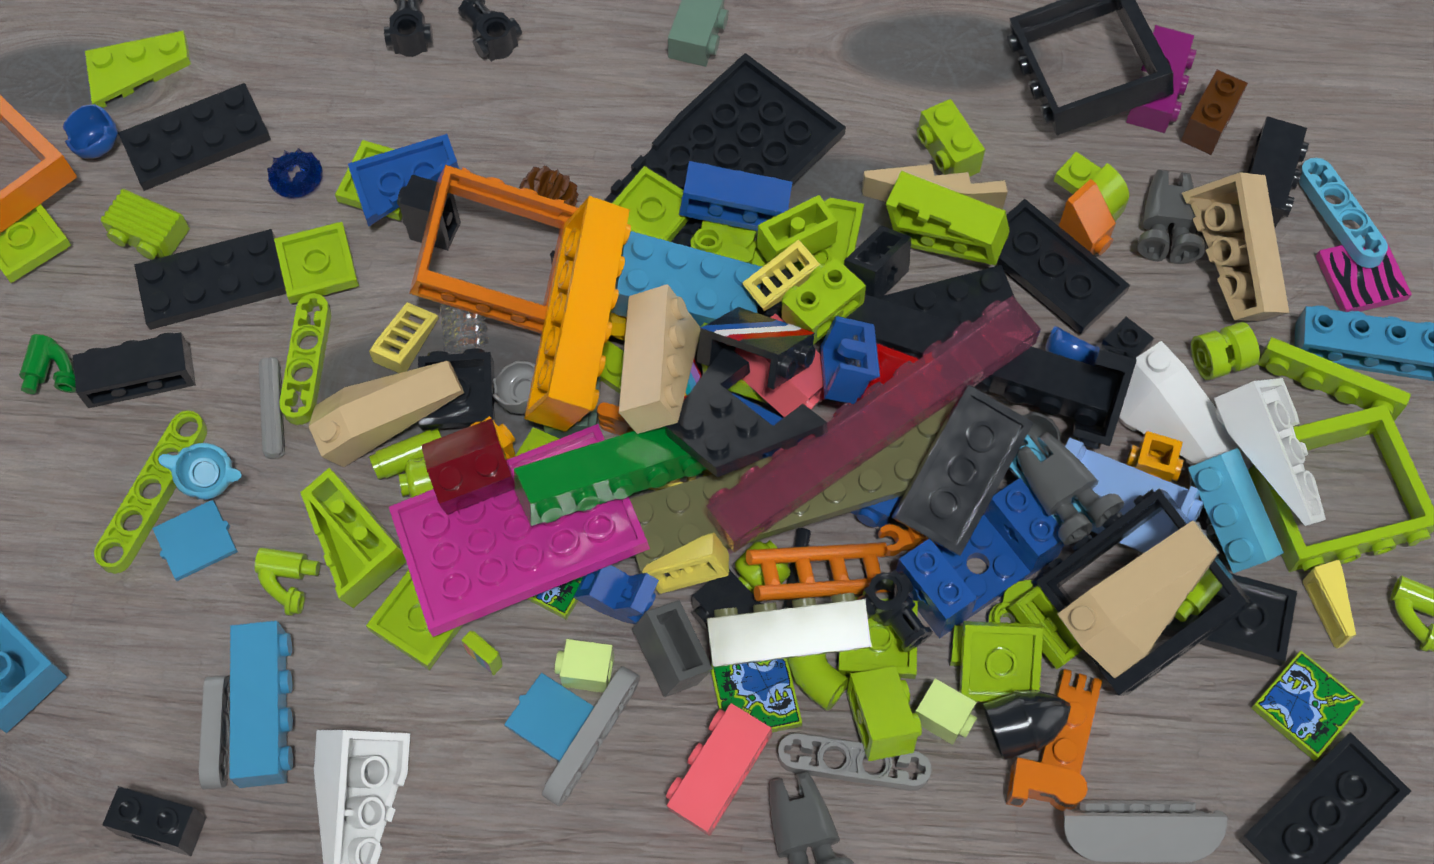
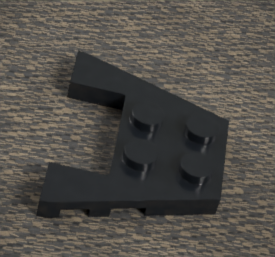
[665,346,828,477]

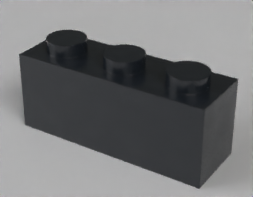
[1247,116,1309,228]
[72,332,196,408]

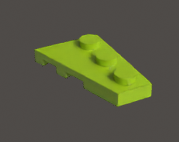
[85,31,191,108]

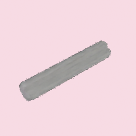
[259,357,284,459]

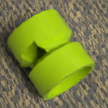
[1191,322,1260,380]

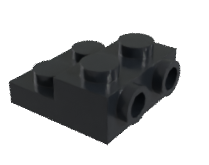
[418,348,494,430]

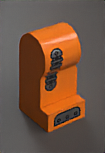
[1006,757,1088,811]

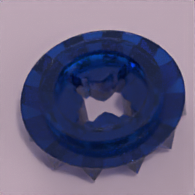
[267,148,323,198]

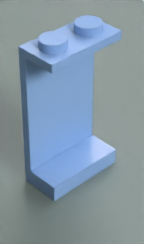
[1054,437,1203,553]

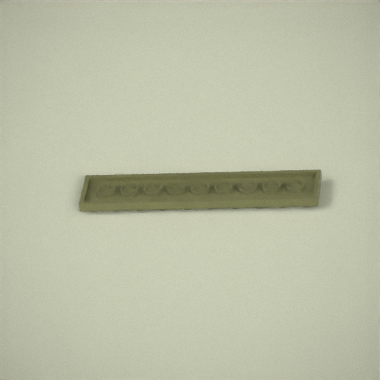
[630,400,957,574]

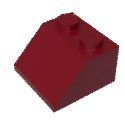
[421,418,515,514]

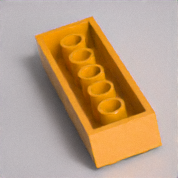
[524,196,631,432]

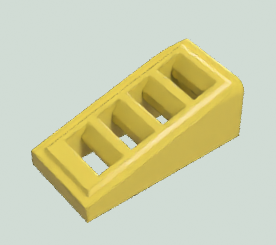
[742,240,820,311]
[369,302,439,373]
[643,532,729,594]
[1303,560,1356,649]

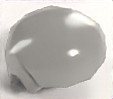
[493,361,535,414]

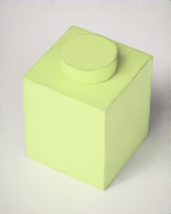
[555,639,615,693]
[915,678,977,745]

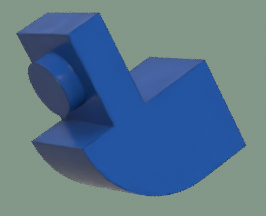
[573,565,659,624]

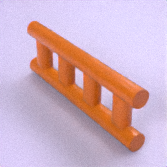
[746,542,890,601]

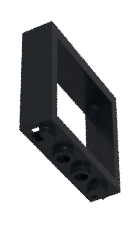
[1007,0,1174,135]
[1036,488,1254,696]

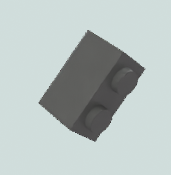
[632,600,713,697]

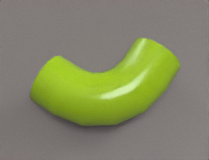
[788,653,849,711]

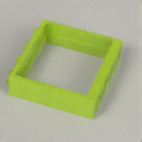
[1248,404,1434,572]

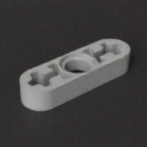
[199,676,230,789]

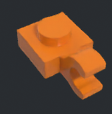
[878,524,938,556]

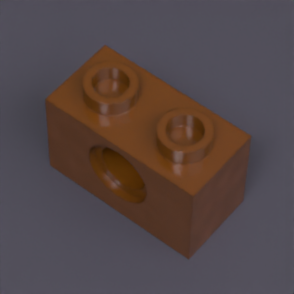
[1180,70,1248,155]

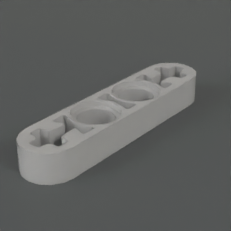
[542,666,641,806]
[778,733,932,791]

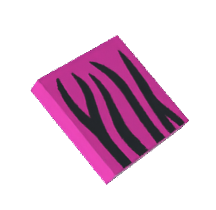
[1315,236,1412,312]

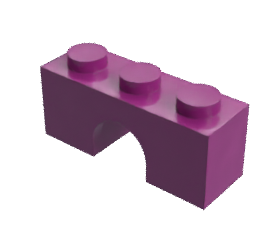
[1126,25,1197,133]

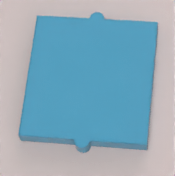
[152,500,238,581]
[504,673,594,762]

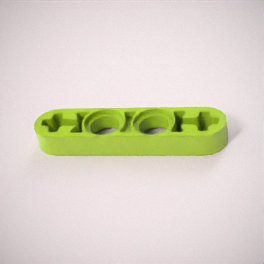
[279,293,331,425]

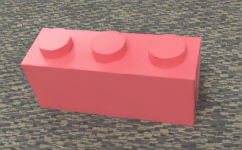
[666,703,773,836]

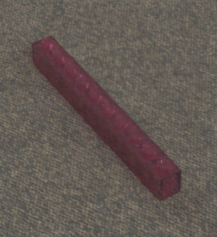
[706,296,1041,553]

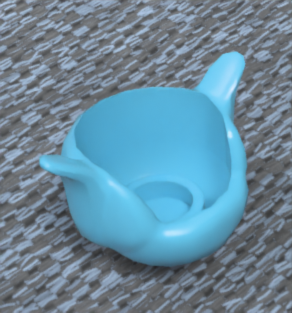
[158,443,242,500]

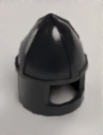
[983,690,1071,761]

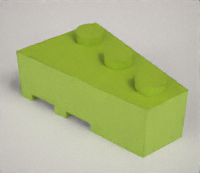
[886,171,1010,265]
[300,468,406,609]

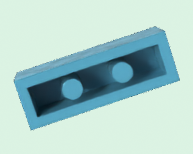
[1188,448,1284,573]

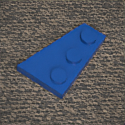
[348,134,459,227]

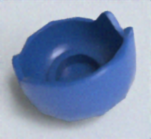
[63,104,118,159]
[1046,326,1096,366]

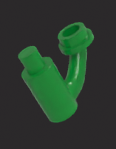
[19,334,76,394]

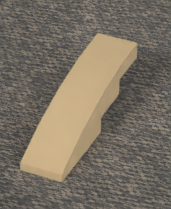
[862,164,1008,210]

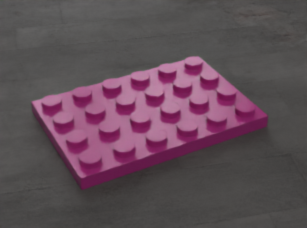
[389,424,650,637]

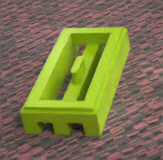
[1009,585,1083,669]

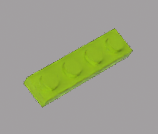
[1257,337,1411,421]

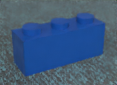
[679,161,792,231]

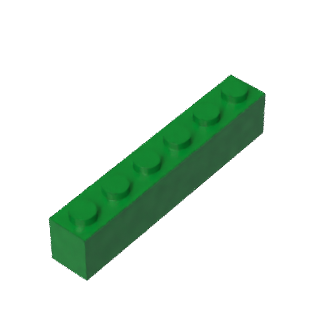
[514,426,707,526]

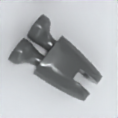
[1138,169,1205,264]
[1016,432,1125,545]
[770,771,854,864]

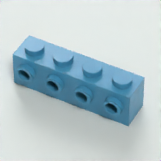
[1294,306,1434,381]
[230,621,293,788]

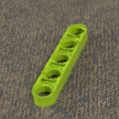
[94,410,207,574]

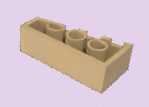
[1182,172,1289,321]
[619,284,701,434]

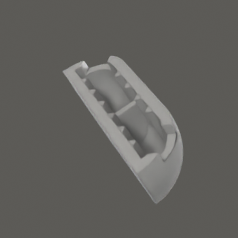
[1064,800,1228,862]

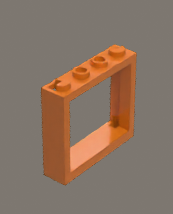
[0,95,77,233]
[409,165,578,334]

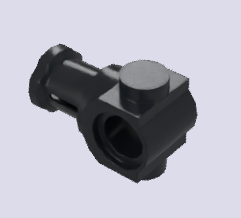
[384,0,433,57]
[458,0,522,62]
[856,570,933,652]

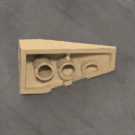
[309,361,464,467]

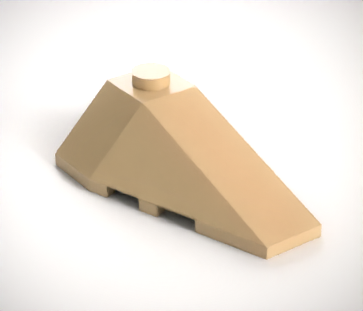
[1058,520,1219,678]

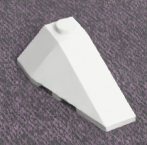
[1118,341,1254,469]
[1214,378,1326,526]
[314,730,410,864]

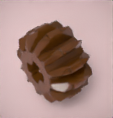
[519,165,579,207]

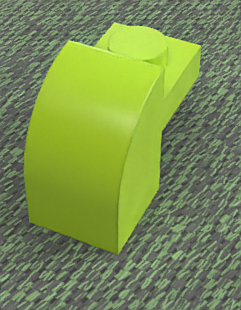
[1054,152,1129,221]

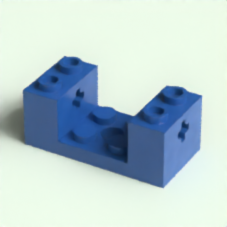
[896,478,1064,639]

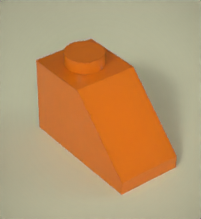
[1059,179,1116,255]

